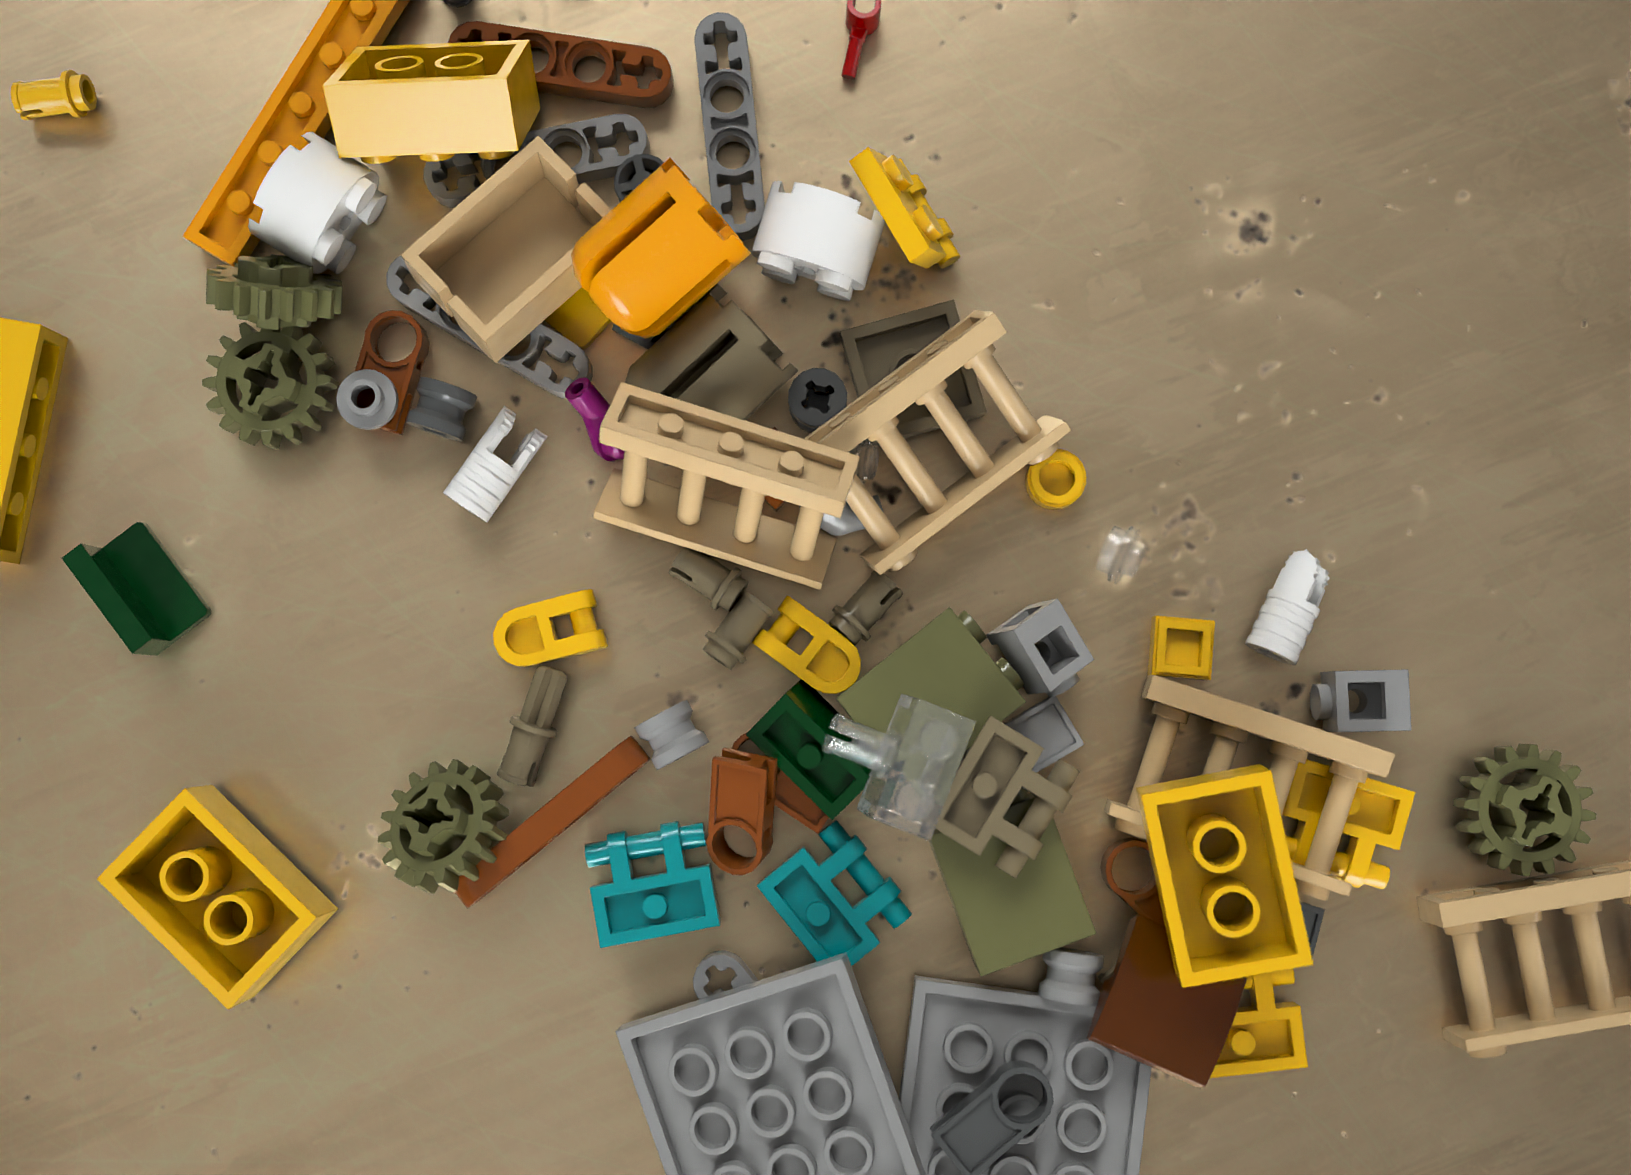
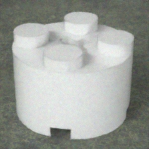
[248,132,387,274]
[751,181,885,301]

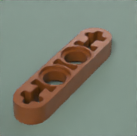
[448,21,674,108]
[455,736,651,909]

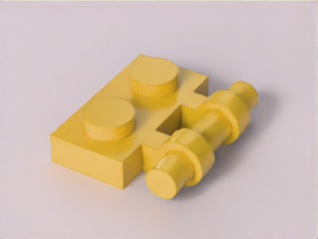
[849,147,960,269]
[1282,759,1415,889]
[1210,968,1308,1078]

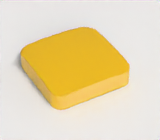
[545,287,611,350]

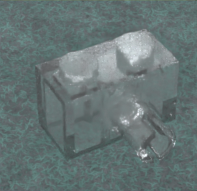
[822,694,977,841]

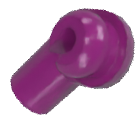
[565,377,624,462]

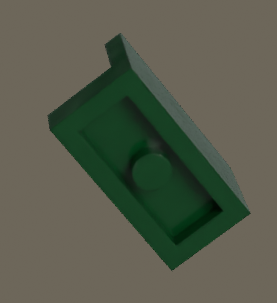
[62,522,211,656]
[746,680,886,820]

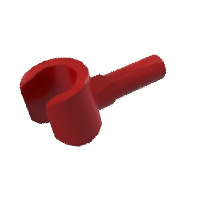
[841,0,881,80]

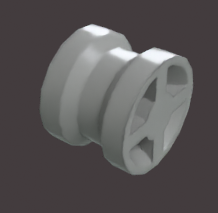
[635,700,709,770]
[1038,947,1104,1006]

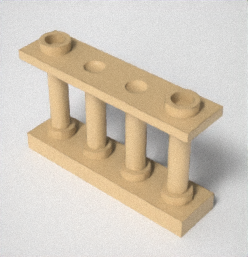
[804,310,1071,575]
[593,382,860,590]
[1104,675,1395,901]
[1416,860,1631,1058]

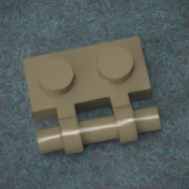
[925,716,1080,879]

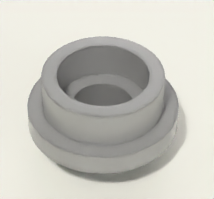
[336,369,399,430]

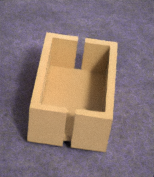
[401,136,611,364]

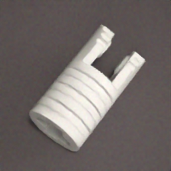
[443,406,548,523]
[1245,549,1330,665]

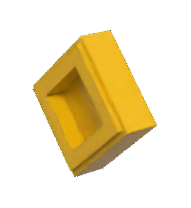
[1148,616,1215,680]

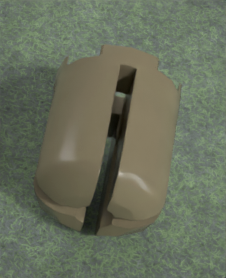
[625,284,798,421]

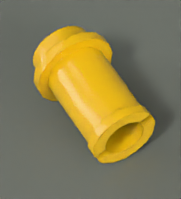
[11,70,97,121]

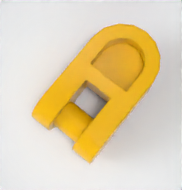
[493,589,608,667]
[752,595,861,694]

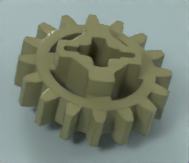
[206,254,343,330]
[202,322,339,449]
[1453,743,1596,877]
[378,759,509,894]

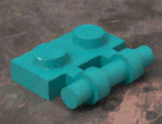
[757,820,912,966]
[585,821,721,948]

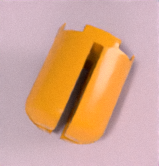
[571,157,751,339]

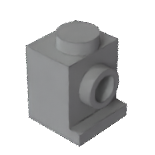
[986,598,1094,697]
[1310,669,1411,732]

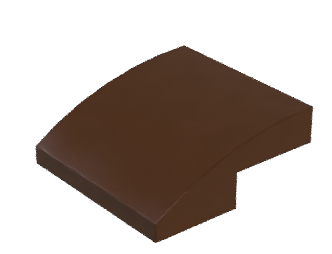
[1087,914,1247,1089]

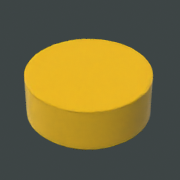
[1025,449,1086,510]

